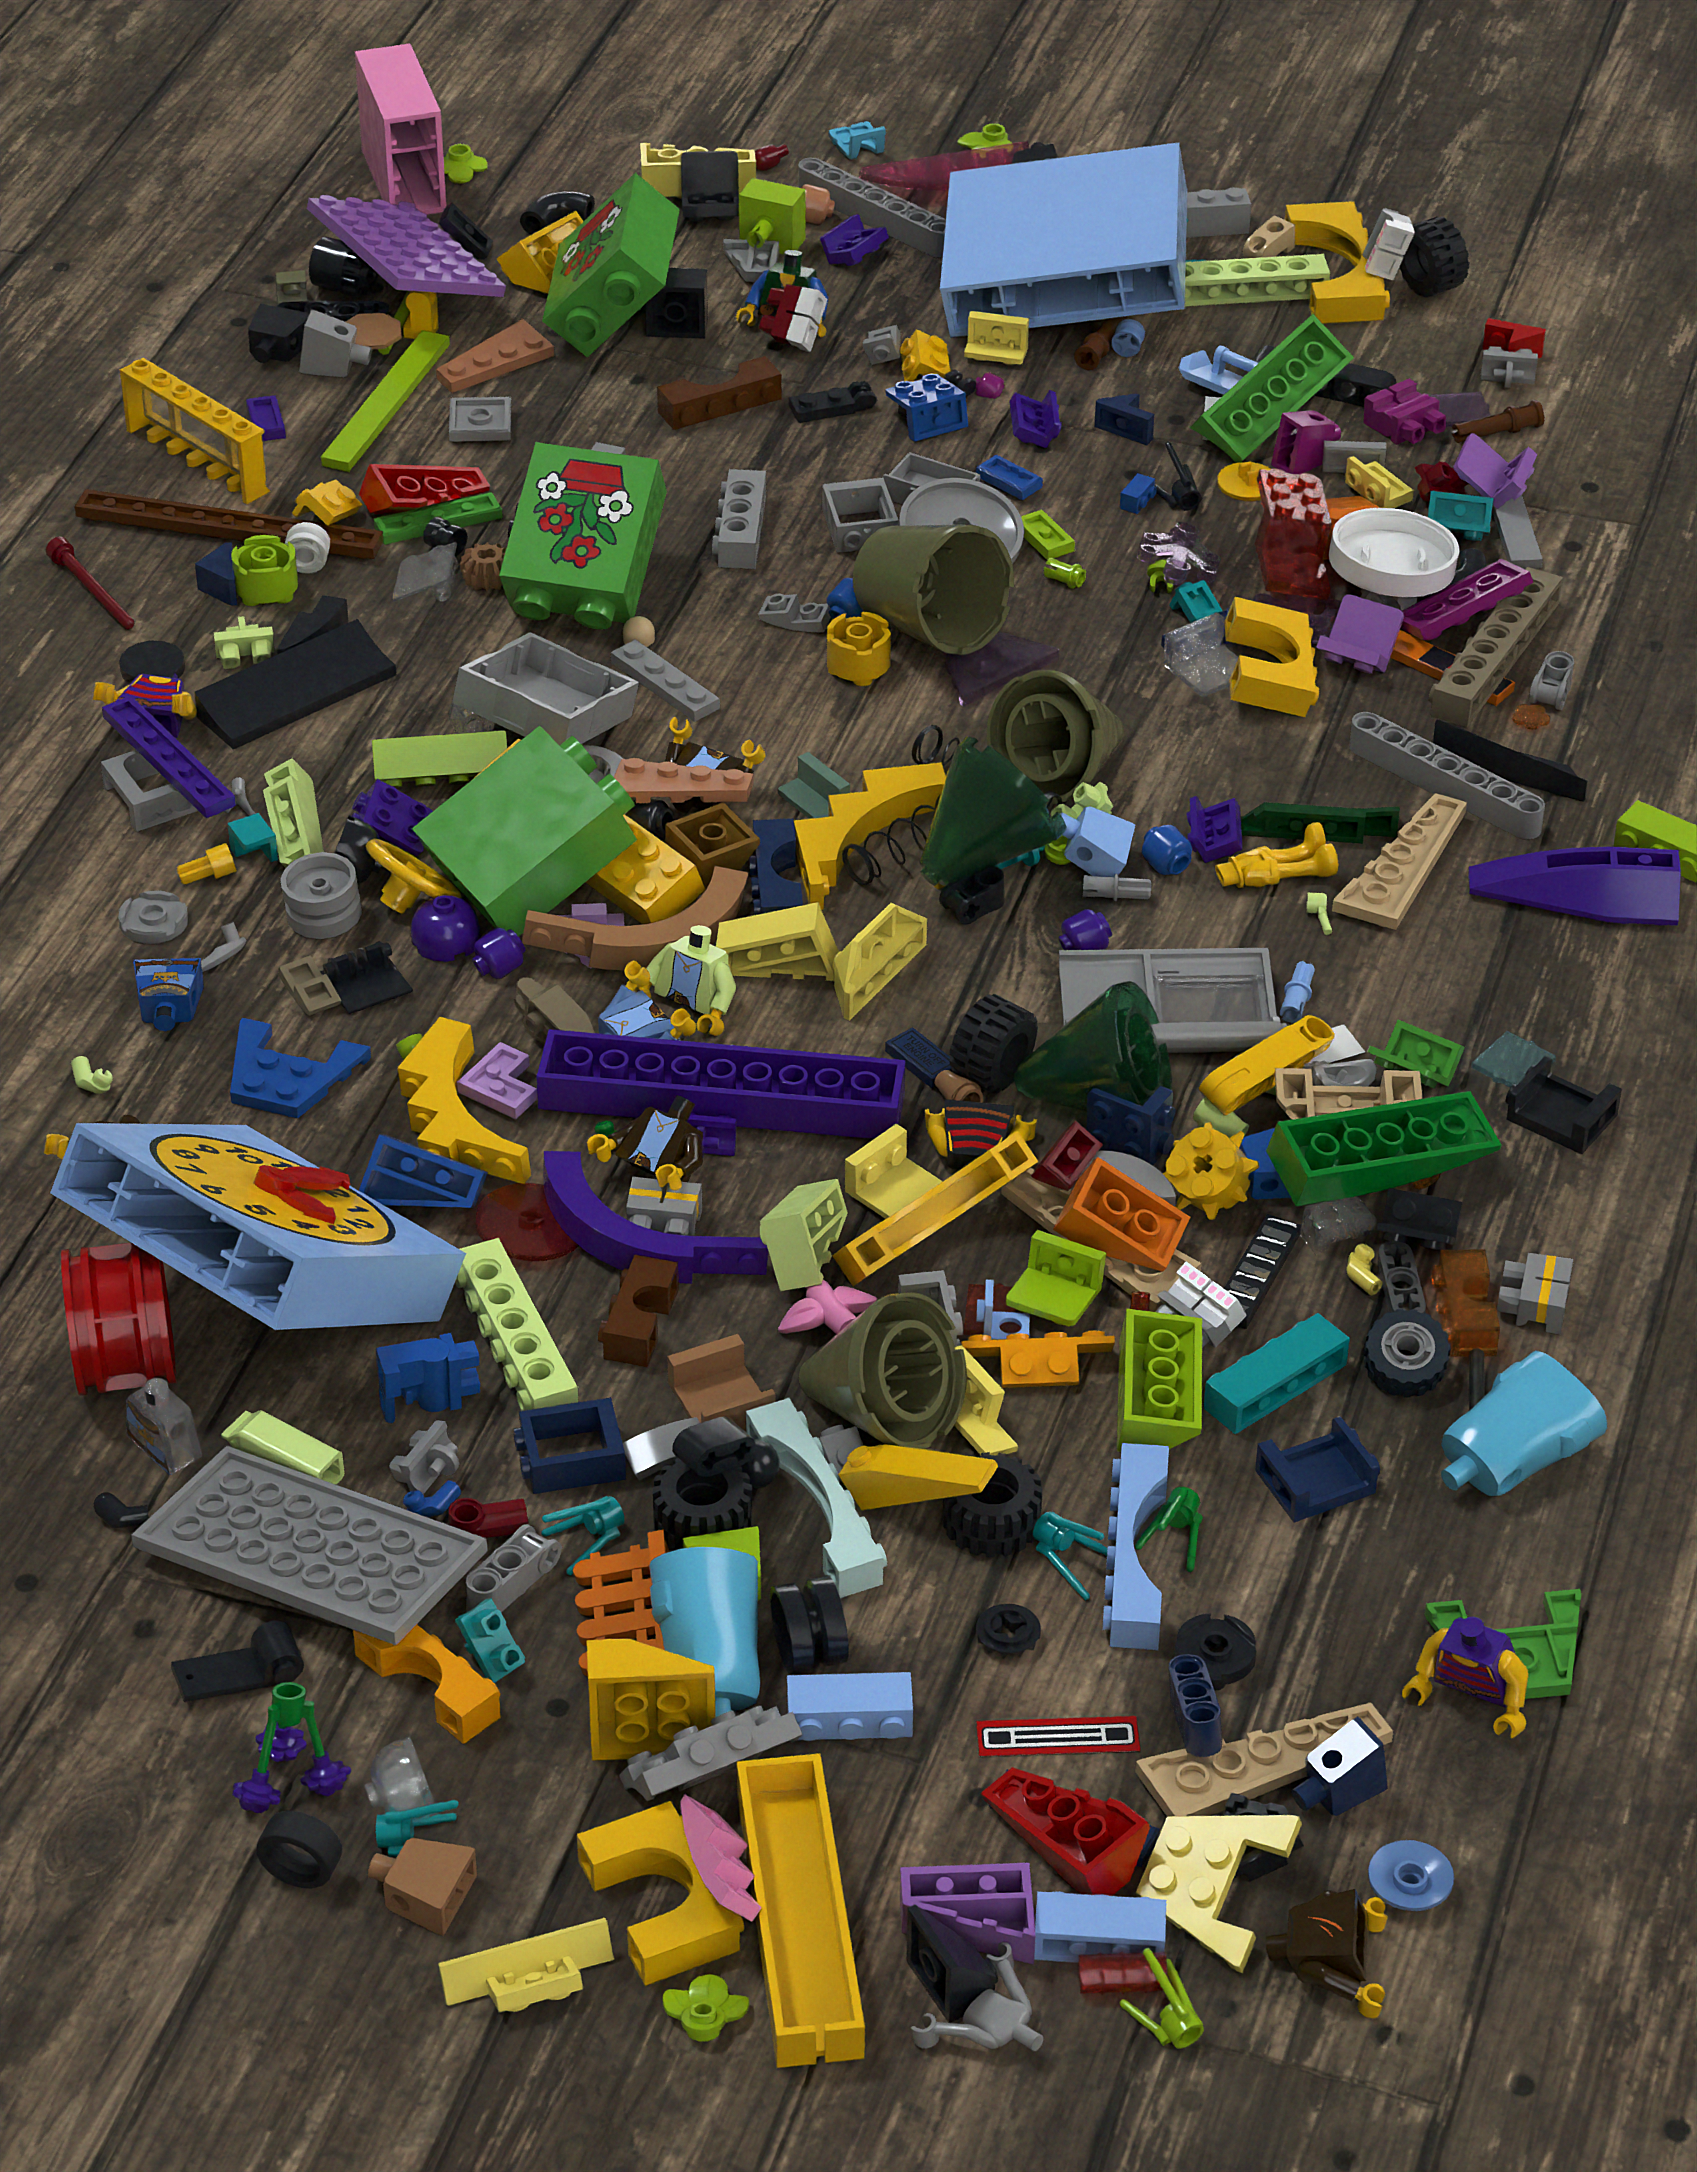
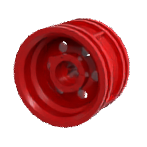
[61,1242,177,1396]

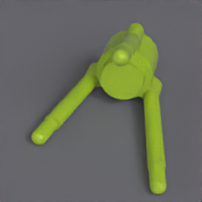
[1119,1948,1204,2049]

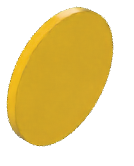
[1217,461,1279,501]

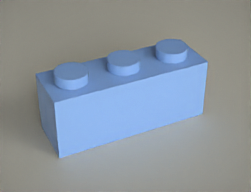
[787,1672,913,1741]
[1034,1891,1166,1968]

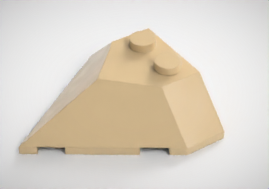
[1275,1068,1422,1119]

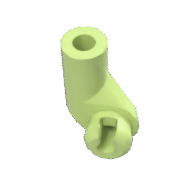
[71,1056,113,1094]

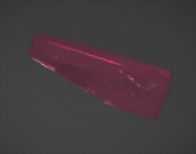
[859,141,1029,191]

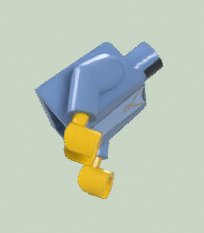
[598,960,696,1041]

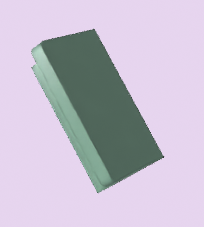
[778,752,850,819]

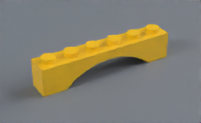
[832,1131,1039,1287]

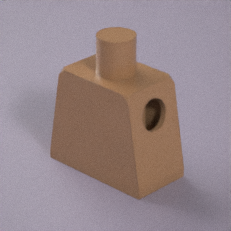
[368,1838,477,1936]

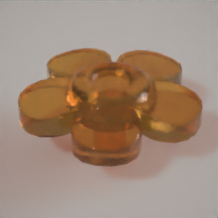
[1512,704,1550,730]

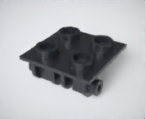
[320,941,413,1014]

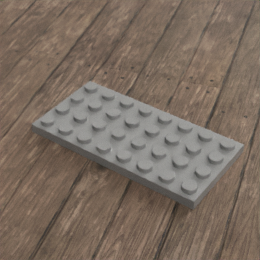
[131,1446,488,1645]

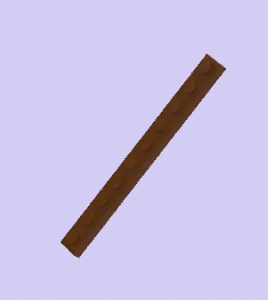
[75,489,383,559]

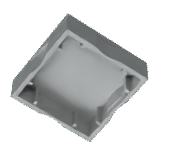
[452,632,639,745]

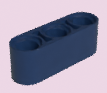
[1169,1654,1222,1757]

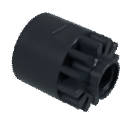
[309,237,378,298]

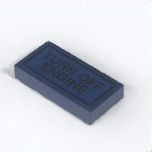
[885,1027,953,1088]

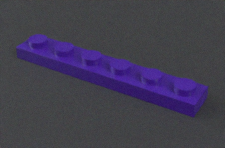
[102,695,236,819]

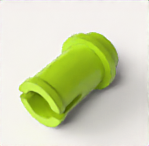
[1043,558,1086,589]

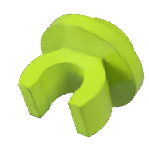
[1147,560,1179,593]

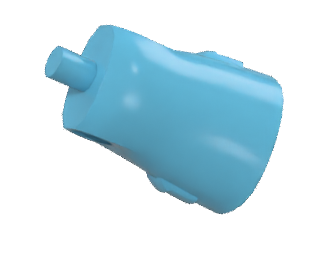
[1441,1351,1607,1496]
[649,1547,760,1717]

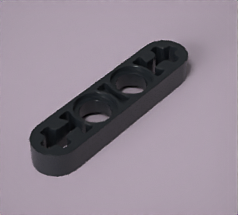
[276,301,390,322]

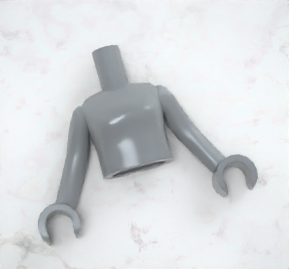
[911,1942,1043,2051]

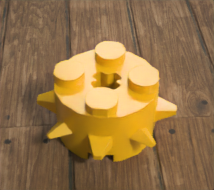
[1162,1122,1259,1220]

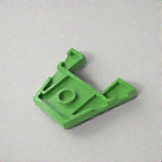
[1425,1589,1581,1699]

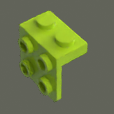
[1006,1230,1106,1326]

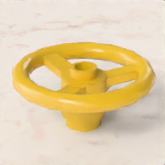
[366,839,461,914]

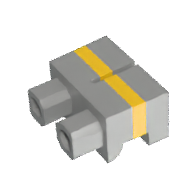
[626,1177,702,1236]
[1497,1253,1573,1335]

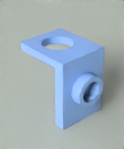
[976,1279,1030,1340]

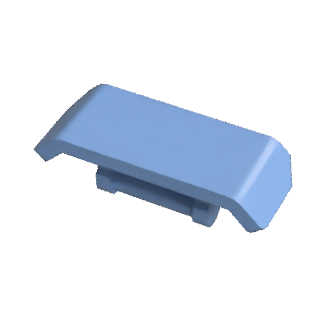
[1179,345,1258,395]

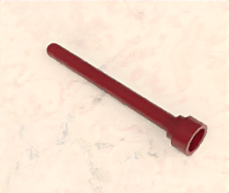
[46,537,135,629]

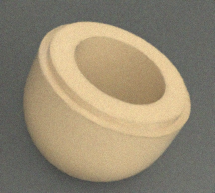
[623,616,655,647]

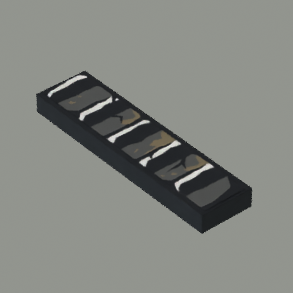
[1224,1214,1302,1329]

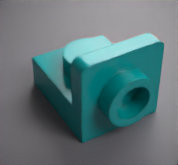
[1169,580,1223,627]

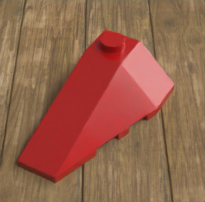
[359,464,490,514]
[981,1767,1150,1896]

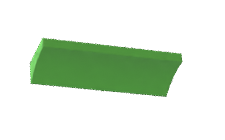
[1190,314,1354,463]

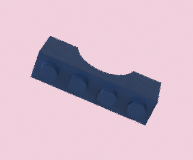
[749,818,803,915]

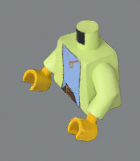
[635,925,736,1036]

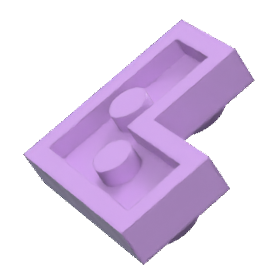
[457,1042,537,1119]

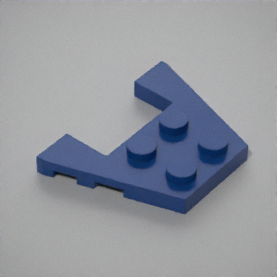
[230,1018,371,1118]

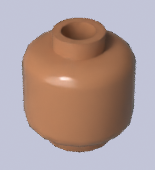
[801,184,835,225]

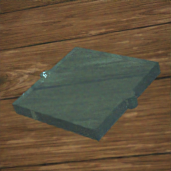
[1471,1031,1556,1087]

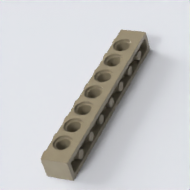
[1428,567,1563,727]

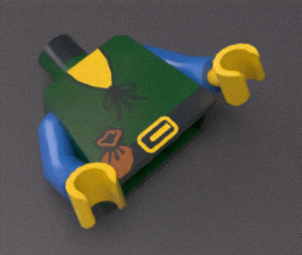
[736,250,829,338]

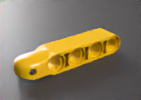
[1199,1015,1335,1116]

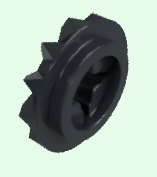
[976,1604,1041,1659]

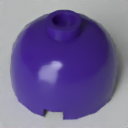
[411,895,481,962]

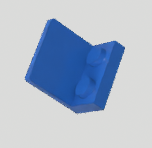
[885,374,968,442]

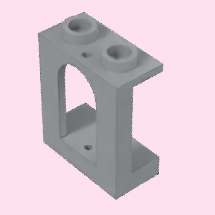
[101,750,198,832]

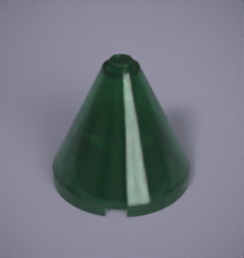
[919,736,1067,886]
[1014,981,1172,1112]

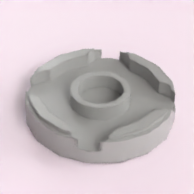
[118,891,188,944]

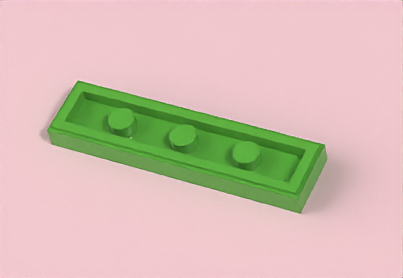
[374,492,503,545]

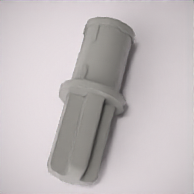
[1083,874,1151,901]

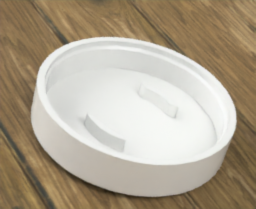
[1329,508,1459,597]

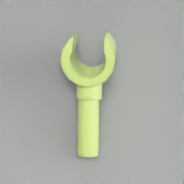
[1306,892,1332,935]

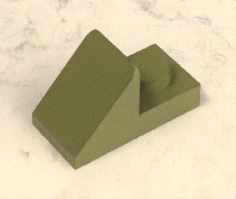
[275,270,308,304]

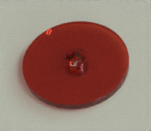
[475,1183,579,1261]

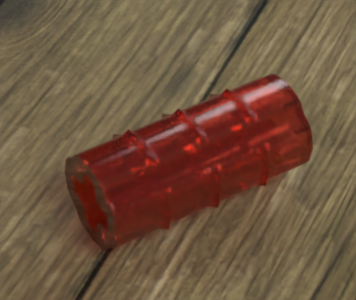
[1078,1950,1168,1995]

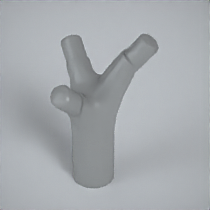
[224,777,256,816]

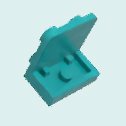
[1428,491,1493,541]

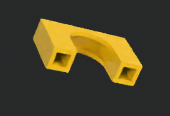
[1224,597,1319,717]
[577,1801,744,1986]

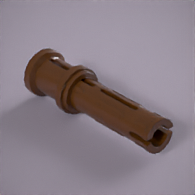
[1074,316,1127,370]
[1452,400,1545,443]

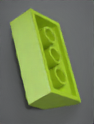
[372,730,507,788]
[1117,1309,1202,1452]

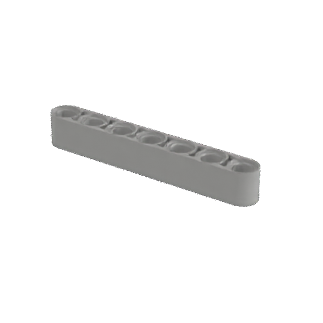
[798,158,946,257]
[1349,712,1545,839]

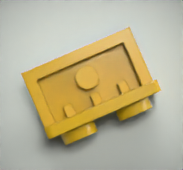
[900,329,950,382]
[292,479,363,526]

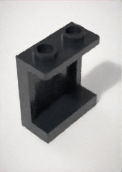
[1505,1055,1622,1155]

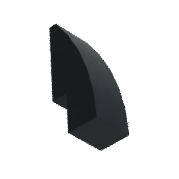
[277,595,349,655]

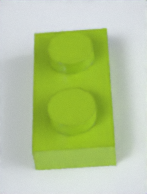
[1021,509,1075,560]

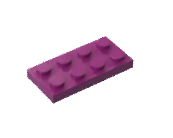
[1400,559,1534,640]

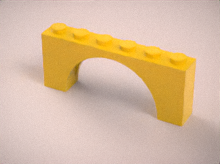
[1285,201,1390,323]

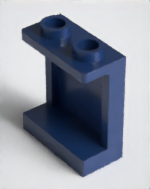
[1255,1416,1380,1523]

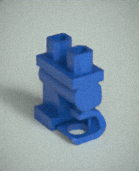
[376,1333,480,1423]

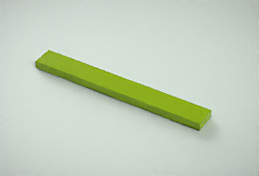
[321,330,450,472]

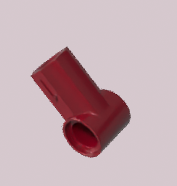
[449,1498,529,1538]

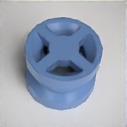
[1111,319,1145,357]

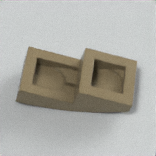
[278,955,341,1016]

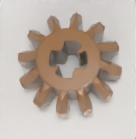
[460,542,506,592]

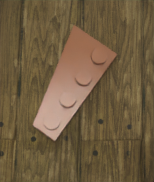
[436,319,554,393]
[614,758,754,803]

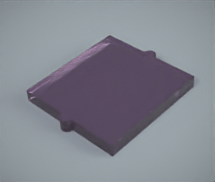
[1430,391,1491,427]

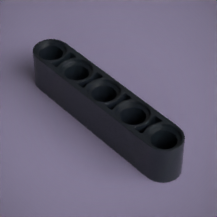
[1252,345,1397,407]

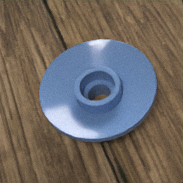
[1368,1840,1454,1911]

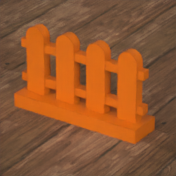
[573,1530,670,1677]

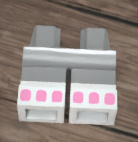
[1362,208,1415,280]
[1156,1261,1247,1348]

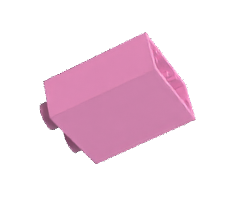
[355,44,446,215]

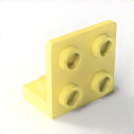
[845,1124,943,1219]

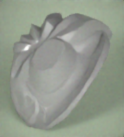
[1303,1059,1377,1087]

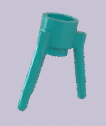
[541,1496,625,1575]
[1033,1511,1107,1600]
[376,1800,459,1857]

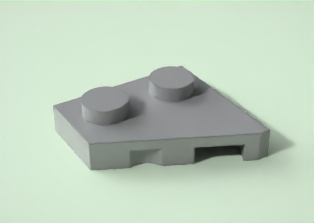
[723,239,779,282]

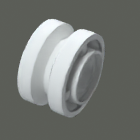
[285,522,330,573]

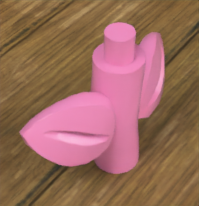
[778,1280,877,1335]

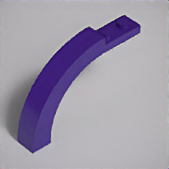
[543,1151,768,1284]

